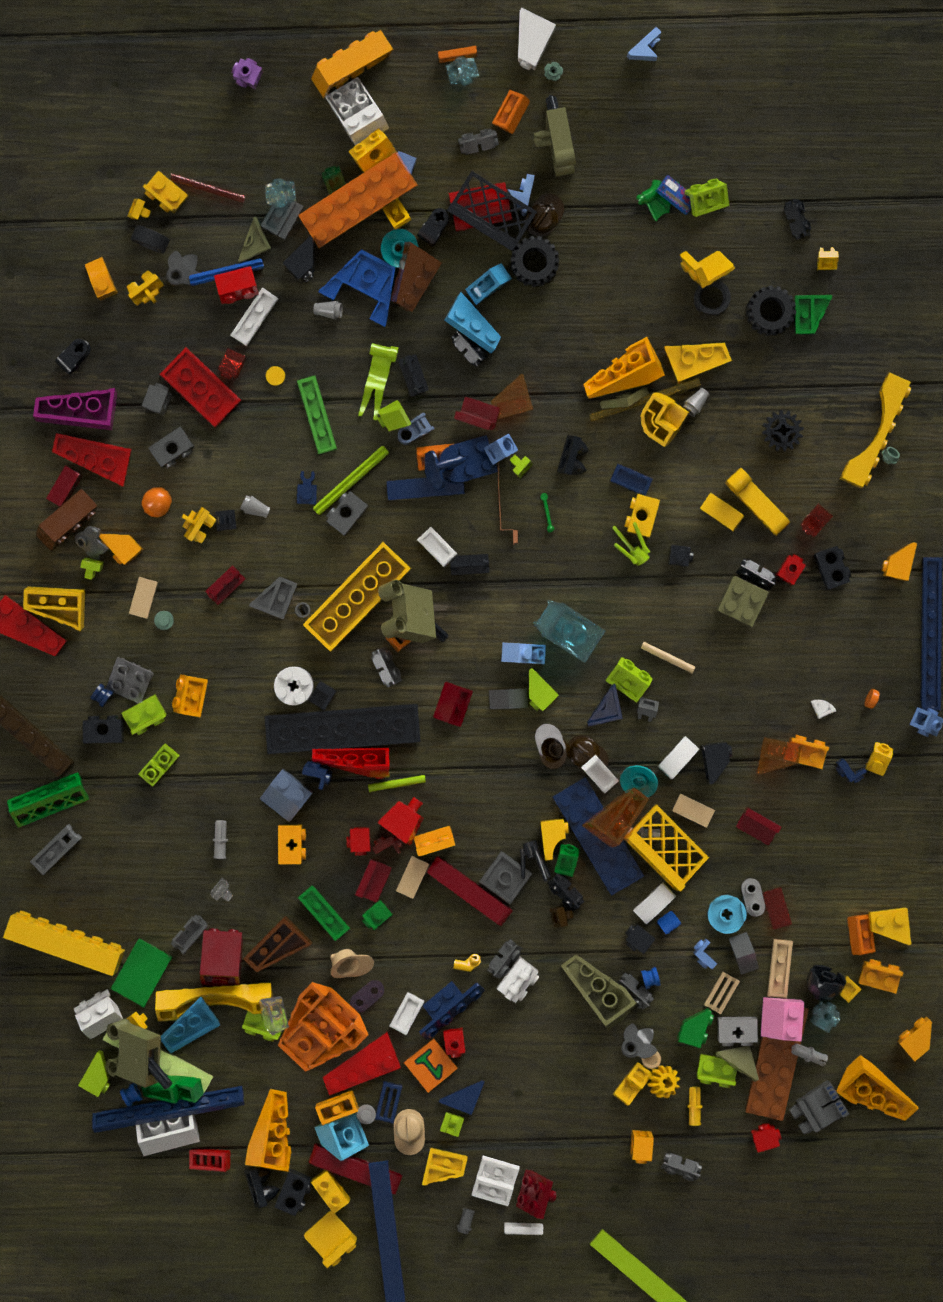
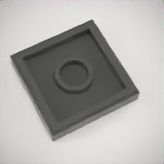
[479,851,532,904]

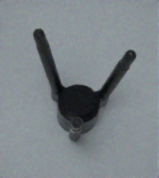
[520,840,551,882]

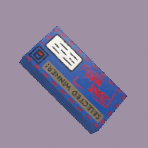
[656,175,691,215]

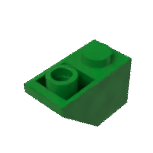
[677,1008,714,1048]

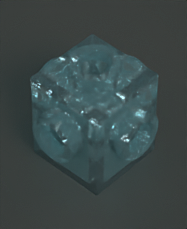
[445,56,479,86]
[265,179,296,208]
[810,1001,840,1033]

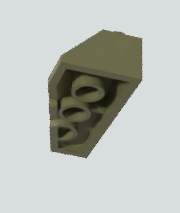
[561,955,637,1030]

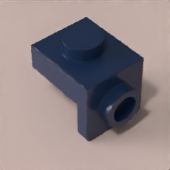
[835,758,867,783]

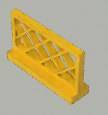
[622,805,709,892]

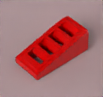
[189,1149,231,1172]

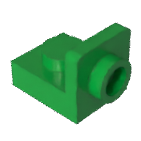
[554,844,579,877]
[362,899,393,930]

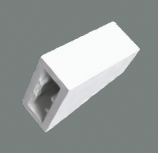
[518,8,556,70]

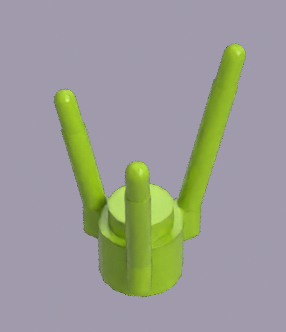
[613,522,650,566]

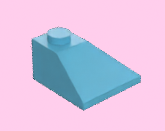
[314,1113,369,1161]

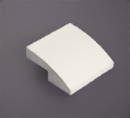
[471,1156,520,1206]

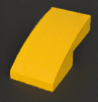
[700,493,744,532]
[613,1062,653,1106]

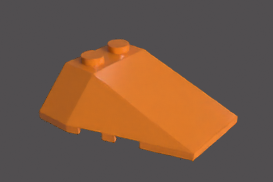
[278,982,369,1072]

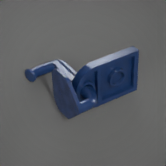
[425,435,498,490]

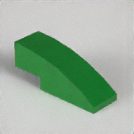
[141,1076,204,1104]

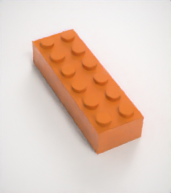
[298,152,418,248]

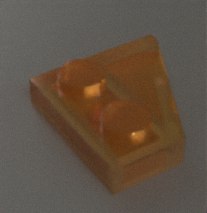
[491,374,533,420]
[757,737,802,774]

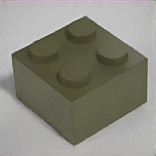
[716,576,769,627]

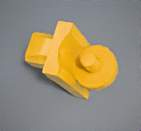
[127,271,164,306]
[182,507,216,543]

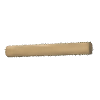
[641,642,695,673]

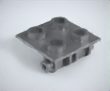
[106,657,154,703]

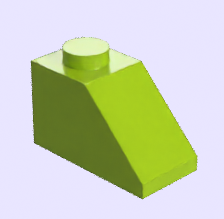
[377,400,411,431]
[529,668,559,711]
[78,1050,110,1097]

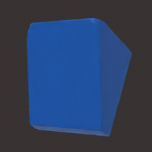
[657,911,681,934]

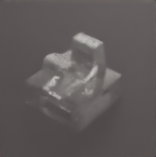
[210,878,233,902]

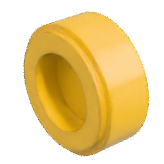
[266,366,285,386]

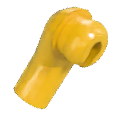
[453,954,481,972]

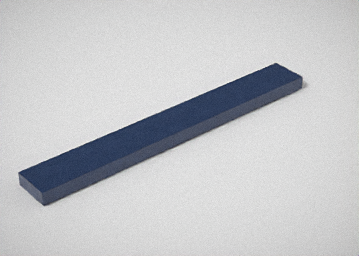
[921,557,942,711]
[92,1086,244,1133]
[369,1161,406,1302]

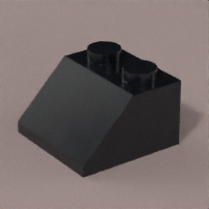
[283,236,315,284]
[701,741,733,784]

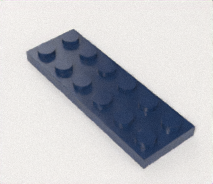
[552,777,644,896]

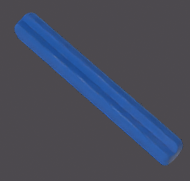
[189,259,264,286]

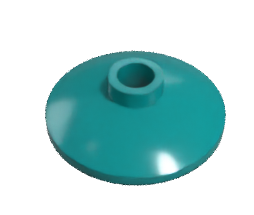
[381,229,418,268]
[620,765,658,798]

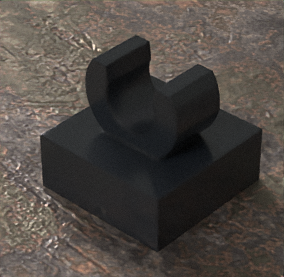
[215,510,237,531]

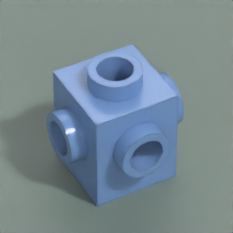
[910,707,943,737]

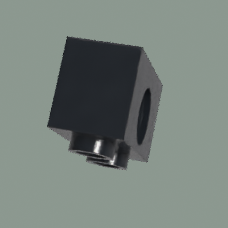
[83,715,124,744]

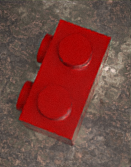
[214,266,259,304]

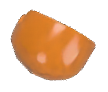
[142,487,172,518]

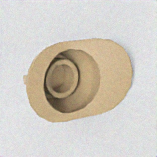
[331,949,374,978]
[394,1109,425,1155]

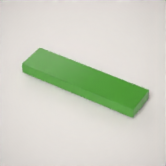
[297,376,337,455]

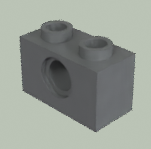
[142,383,172,416]
[149,427,195,469]
[326,491,369,536]

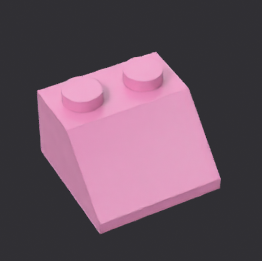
[760,997,804,1041]

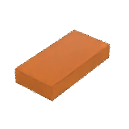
[438,46,477,63]

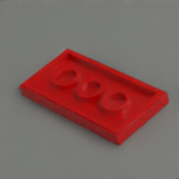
[160,347,242,428]

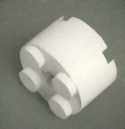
[274,667,314,705]

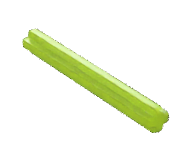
[313,446,389,515]

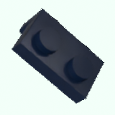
[302,760,333,790]

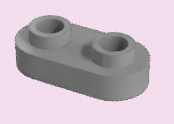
[741,878,765,917]

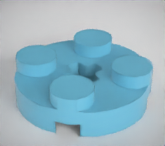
[707,895,746,934]

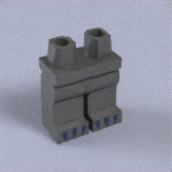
[789,1080,849,1135]

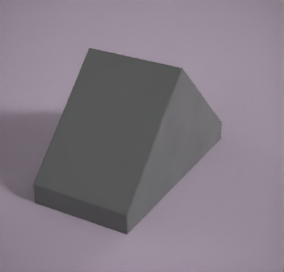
[489,688,528,709]
[729,932,759,975]

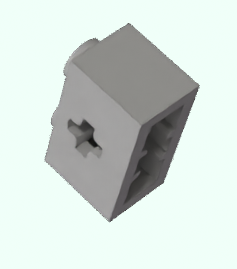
[717,1017,758,1046]

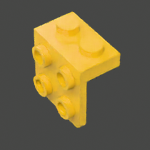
[680,251,735,288]
[304,1211,357,1268]

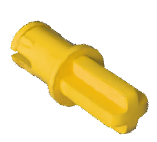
[687,1086,703,1126]

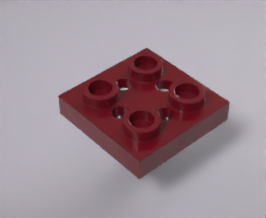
[516,1170,556,1219]

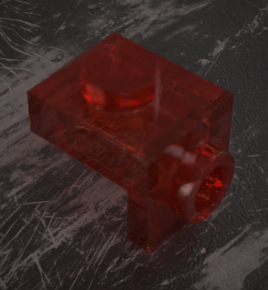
[800,503,832,537]
[372,835,403,854]

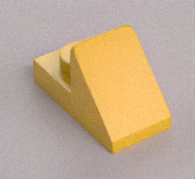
[382,199,412,230]

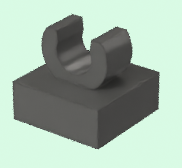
[637,697,659,722]

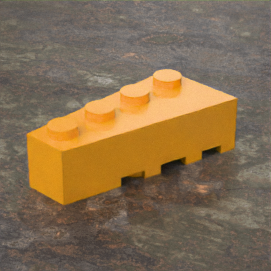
[311,30,393,98]

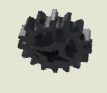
[761,410,804,452]

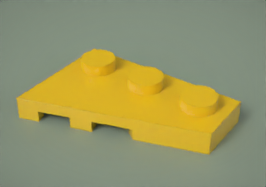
[664,343,732,382]

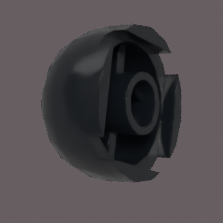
[806,965,847,1001]

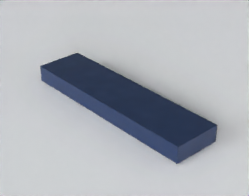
[387,478,465,501]

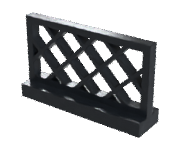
[447,171,537,251]

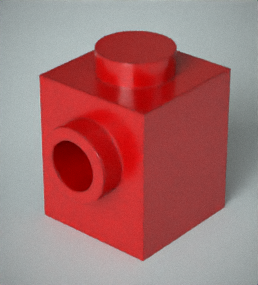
[776,554,806,585]
[347,827,371,856]
[443,1027,465,1058]
[751,1123,782,1152]

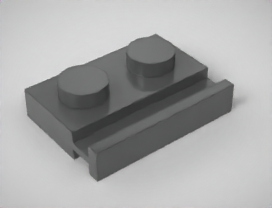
[261,192,304,240]

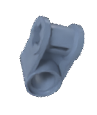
[398,413,435,445]

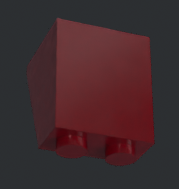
[200,928,243,987]

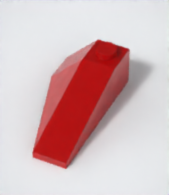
[312,748,390,779]

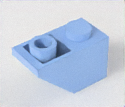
[501,642,546,664]

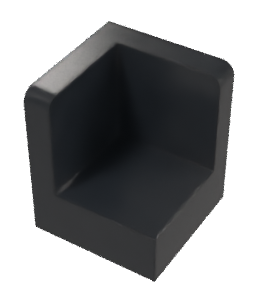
[309,681,337,711]

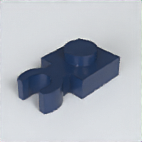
[297,471,317,505]

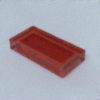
[762,887,792,929]

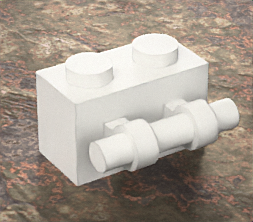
[497,957,539,1003]
[74,989,123,1039]

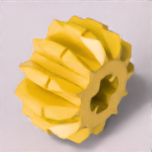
[647,1065,681,1098]

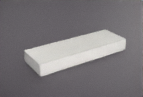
[230,288,278,346]

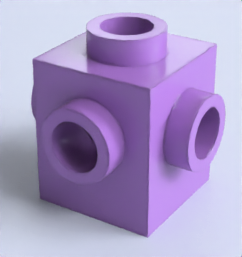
[232,58,263,89]

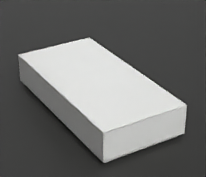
[417,527,458,567]
[581,755,619,794]
[389,992,424,1035]
[504,1223,543,1235]

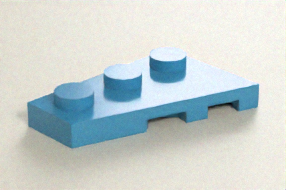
[444,292,501,353]
[161,997,220,1054]

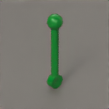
[540,493,554,532]

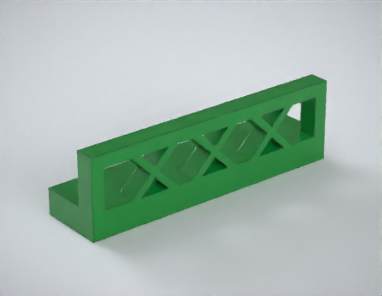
[7,772,89,828]

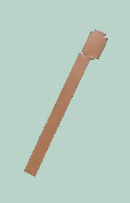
[498,462,518,545]

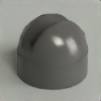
[294,602,310,618]

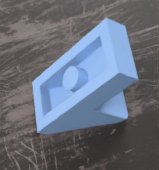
[627,27,661,61]
[508,174,535,216]

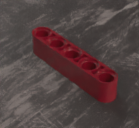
[426,856,513,927]
[308,1143,403,1195]

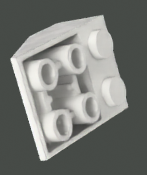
[325,77,389,145]

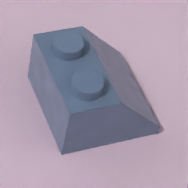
[260,769,313,822]

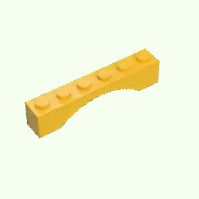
[840,373,911,488]
[155,983,273,1022]

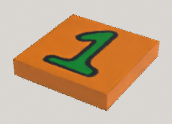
[404,1038,458,1092]

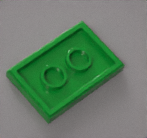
[111,938,173,1007]

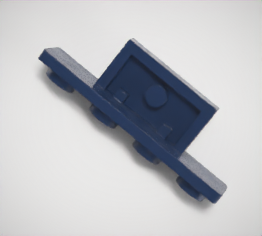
[419,981,485,1040]

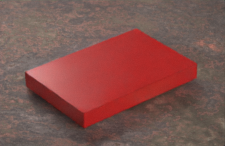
[449,182,512,231]

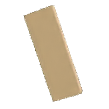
[767,939,793,999]

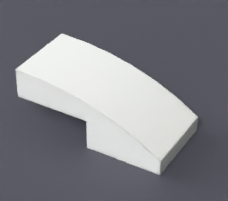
[658,736,699,779]
[633,882,676,924]

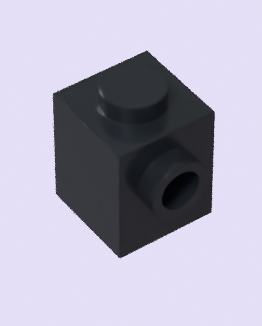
[668,545,694,567]
[624,923,655,954]

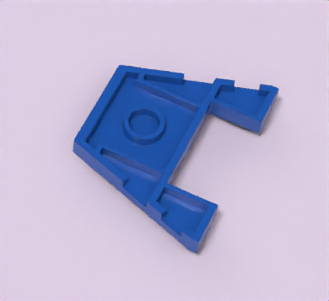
[319,249,396,327]

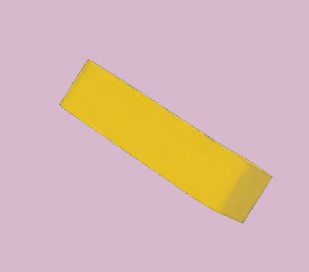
[725,468,790,536]

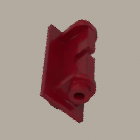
[205,565,245,605]

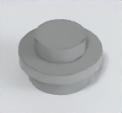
[357,1105,376,1124]

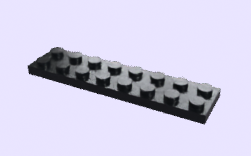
[264,704,421,754]

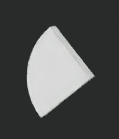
[811,700,836,719]

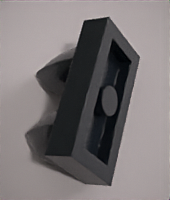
[557,435,589,475]
[244,1167,280,1208]

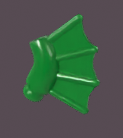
[636,180,680,221]

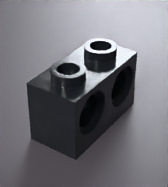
[813,546,851,590]
[275,1168,313,1216]

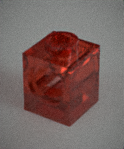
[218,348,247,380]

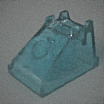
[533,600,606,663]

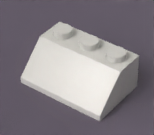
[136,1114,200,1156]

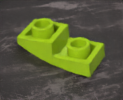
[138,743,180,787]

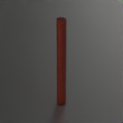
[170,173,246,203]

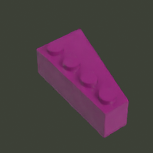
[33,388,117,430]

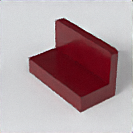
[454,397,501,430]
[46,465,83,507]
[433,682,473,727]
[736,807,782,845]
[355,858,392,902]

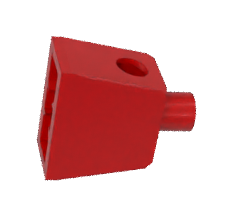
[378,797,424,846]

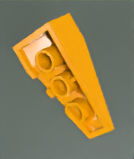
[584,337,665,399]
[836,1055,919,1121]
[245,1089,291,1172]

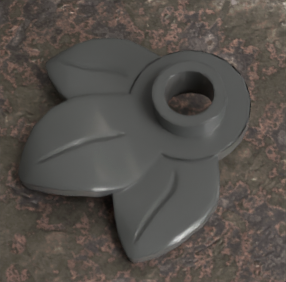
[166,251,199,285]
[75,526,109,560]
[621,1023,657,1059]

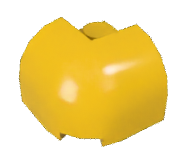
[640,393,690,447]

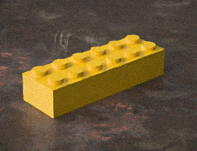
[303,542,411,652]
[3,911,125,976]

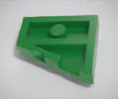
[794,295,832,335]

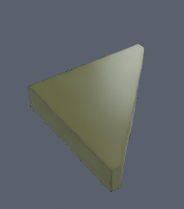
[238,216,271,263]
[600,387,649,409]
[715,1046,759,1082]

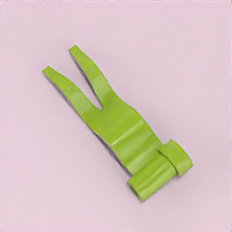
[358,343,399,420]

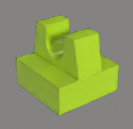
[510,454,533,479]
[80,557,104,580]
[440,1112,464,1137]

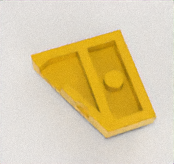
[868,908,911,945]
[422,1148,468,1185]

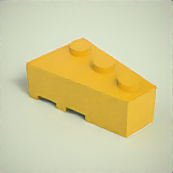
[23,587,85,631]

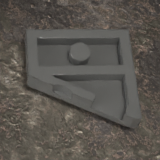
[249,577,298,619]

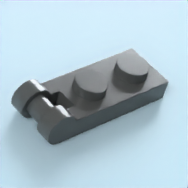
[30,824,82,875]

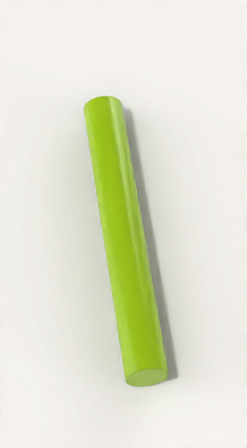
[368,775,426,792]

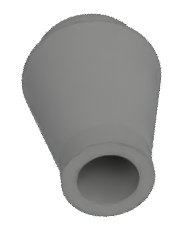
[313,301,343,320]
[683,388,710,417]
[240,495,270,518]

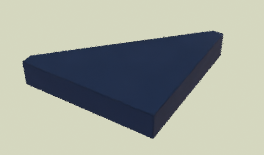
[587,684,623,727]
[439,1080,484,1115]

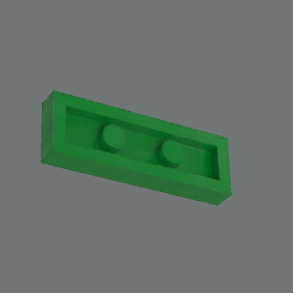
[298,885,350,941]

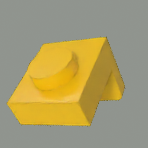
[865,742,893,776]

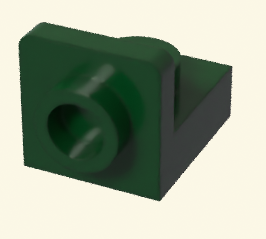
[322,166,346,195]

